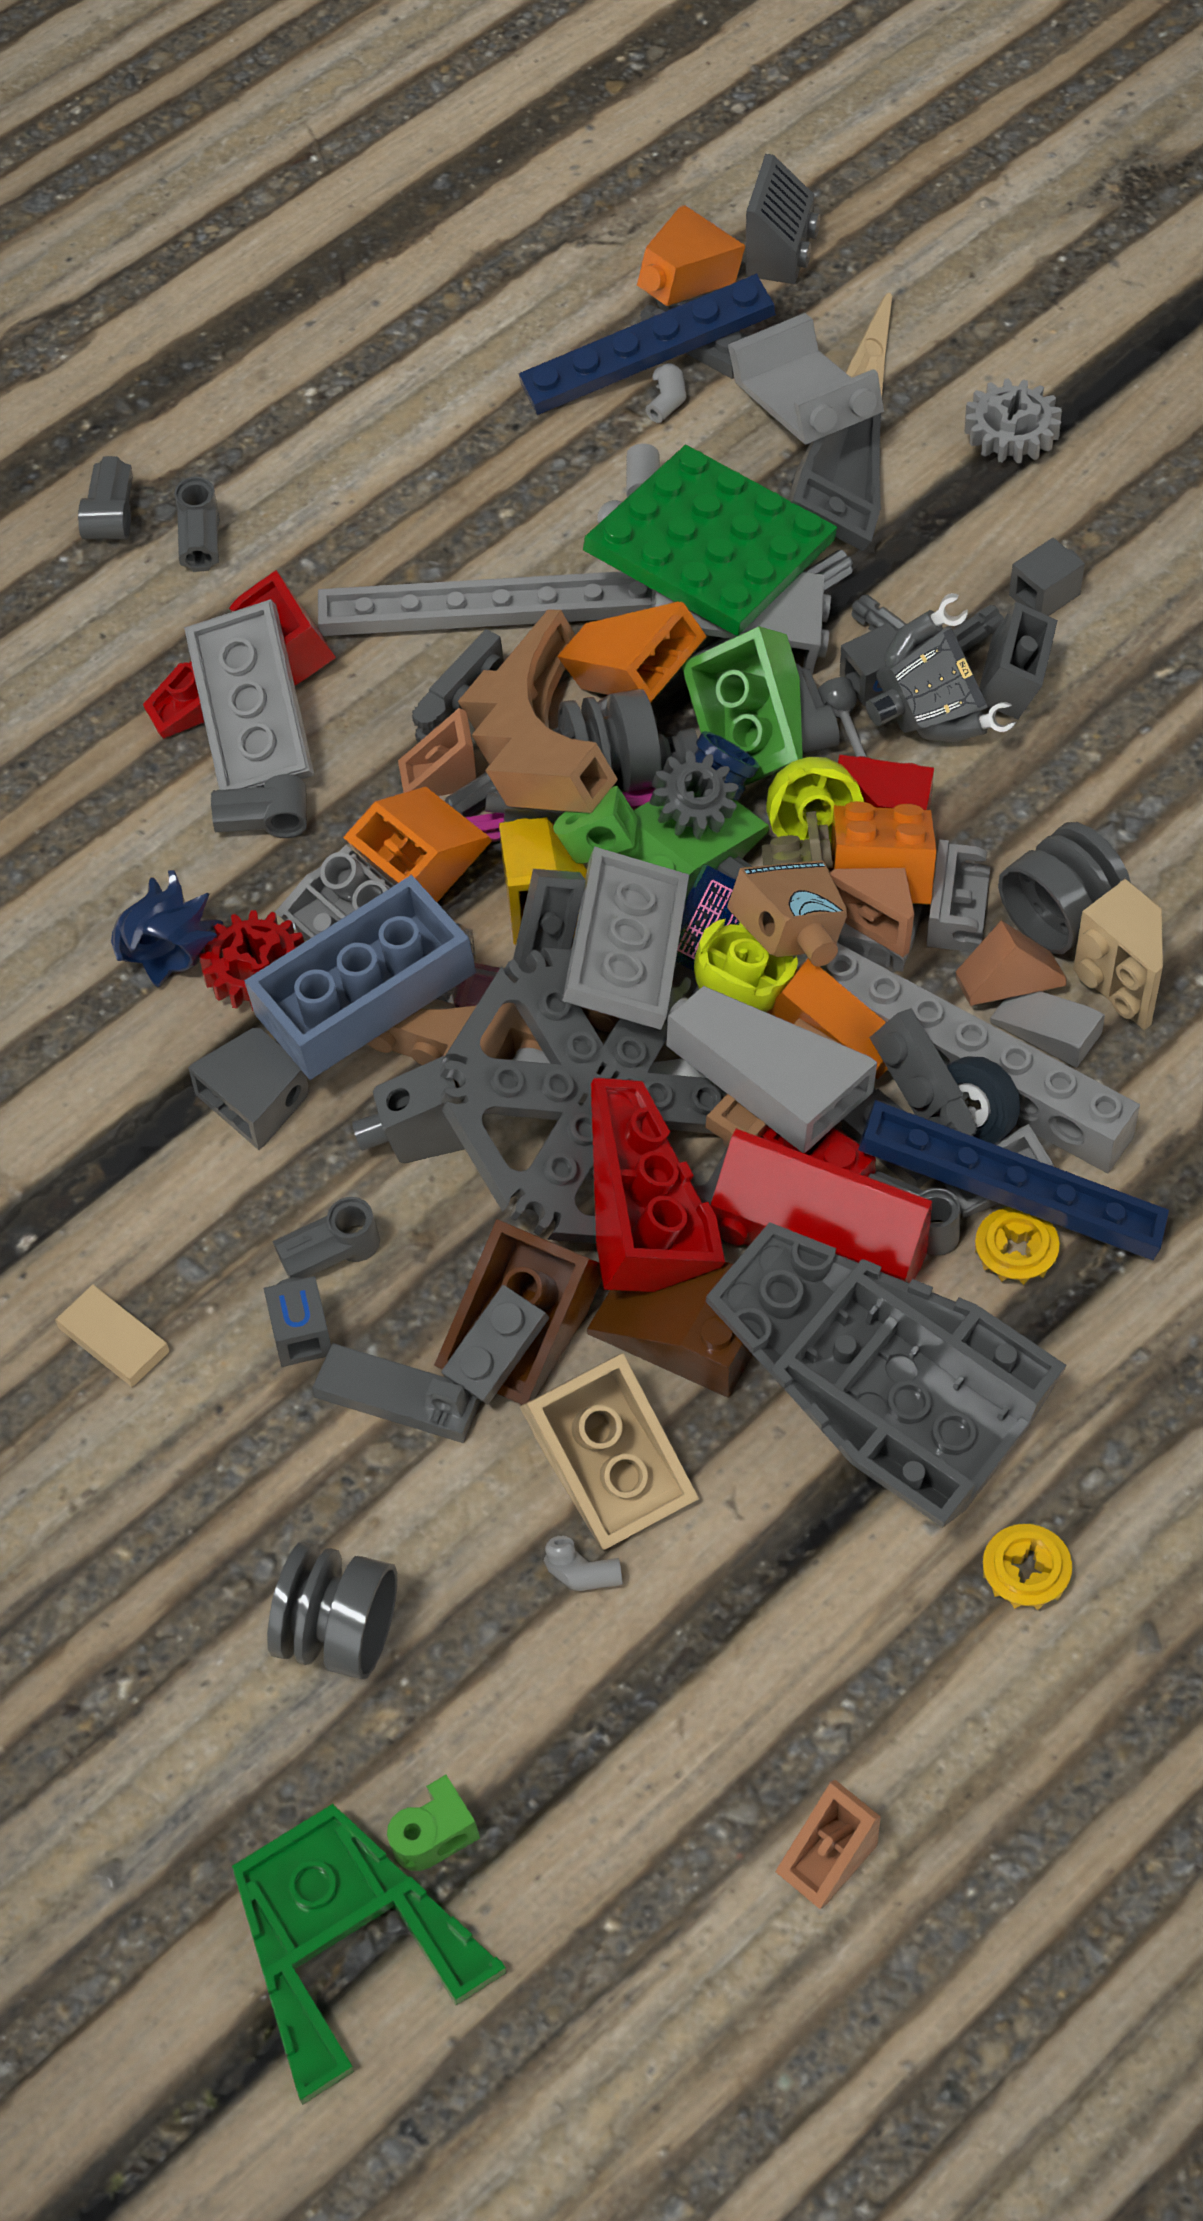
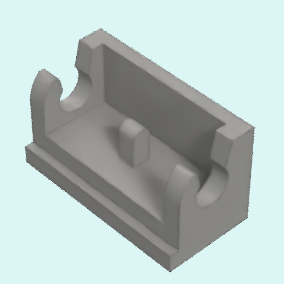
[927,840,990,952]

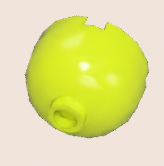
[766,757,864,846]
[694,919,798,1012]

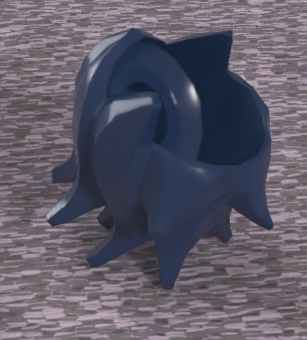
[111,870,223,987]

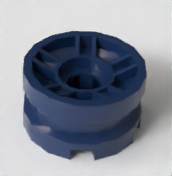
[694,731,760,800]

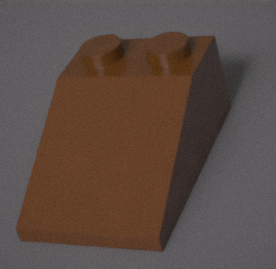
[434,1219,602,1405]
[587,1262,753,1398]

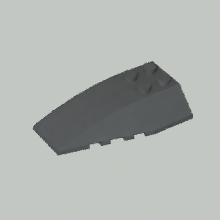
[706,1222,1067,1528]

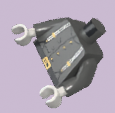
[866,593,1017,743]

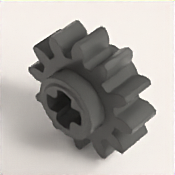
[650,750,738,839]

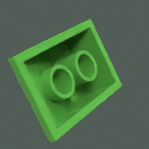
[682,626,803,786]
[618,793,770,918]

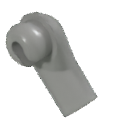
[646,363,686,423]
[544,1536,622,1591]

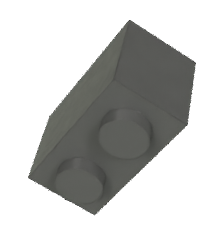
[979,602,1058,720]

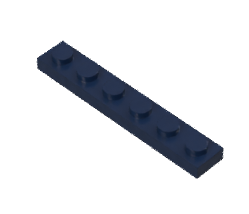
[518,273,775,415]
[858,1100,1169,1260]

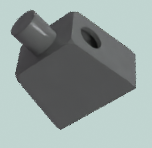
[188,1028,309,1150]
[352,1056,465,1163]

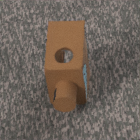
[727,860,847,966]

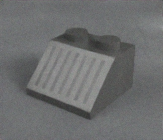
[746,154,820,284]

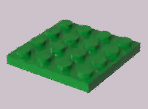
[583,444,837,636]

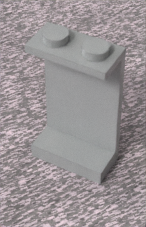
[728,313,884,445]
[651,572,831,674]

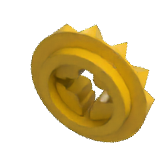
[975,1207,1060,1285]
[983,1524,1072,1610]

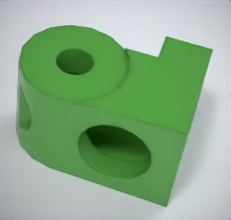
[553,786,638,864]
[387,1775,480,1871]

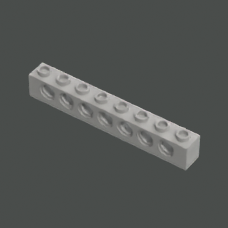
[792,943,1140,1174]

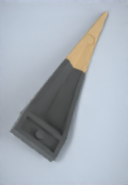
[788,292,892,551]

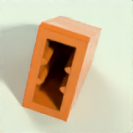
[637,205,745,306]
[557,602,707,703]
[766,959,888,1079]

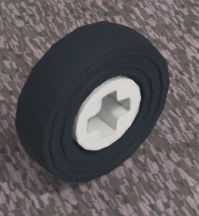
[946,1056,1020,1144]

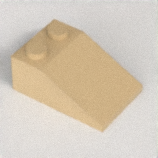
[519,1353,699,1550]

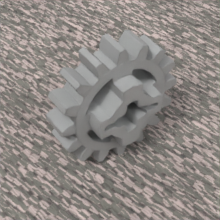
[964,379,1062,463]

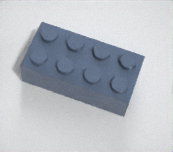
[244,875,476,1080]

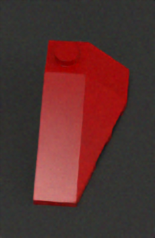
[142,570,336,739]
[591,1077,725,1292]

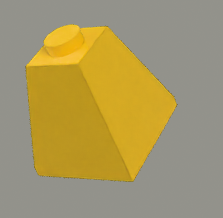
[499,817,587,945]

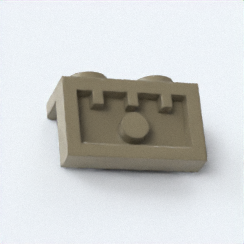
[762,811,833,869]

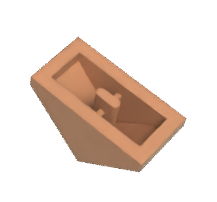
[398,708,476,796]
[830,868,914,957]
[956,920,1066,1006]
[775,1780,881,1909]

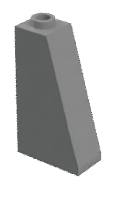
[666,986,877,1153]

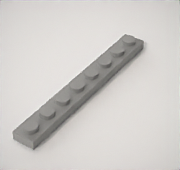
[318,571,653,636]

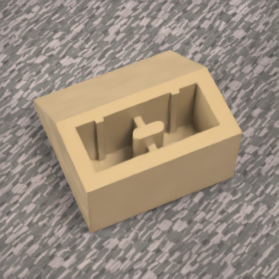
[1073,879,1163,1030]

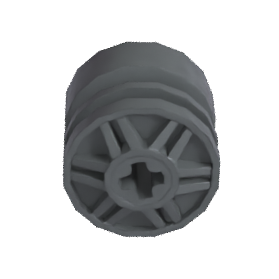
[557,689,661,792]
[998,822,1131,954]
[267,1542,398,1680]

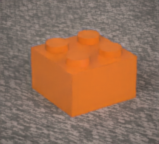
[830,801,936,904]

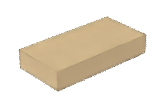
[55,1284,170,1388]

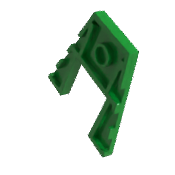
[232,1803,506,2105]

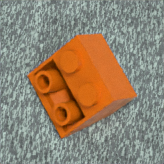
[343,786,492,902]

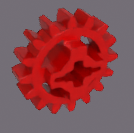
[199,910,304,1011]

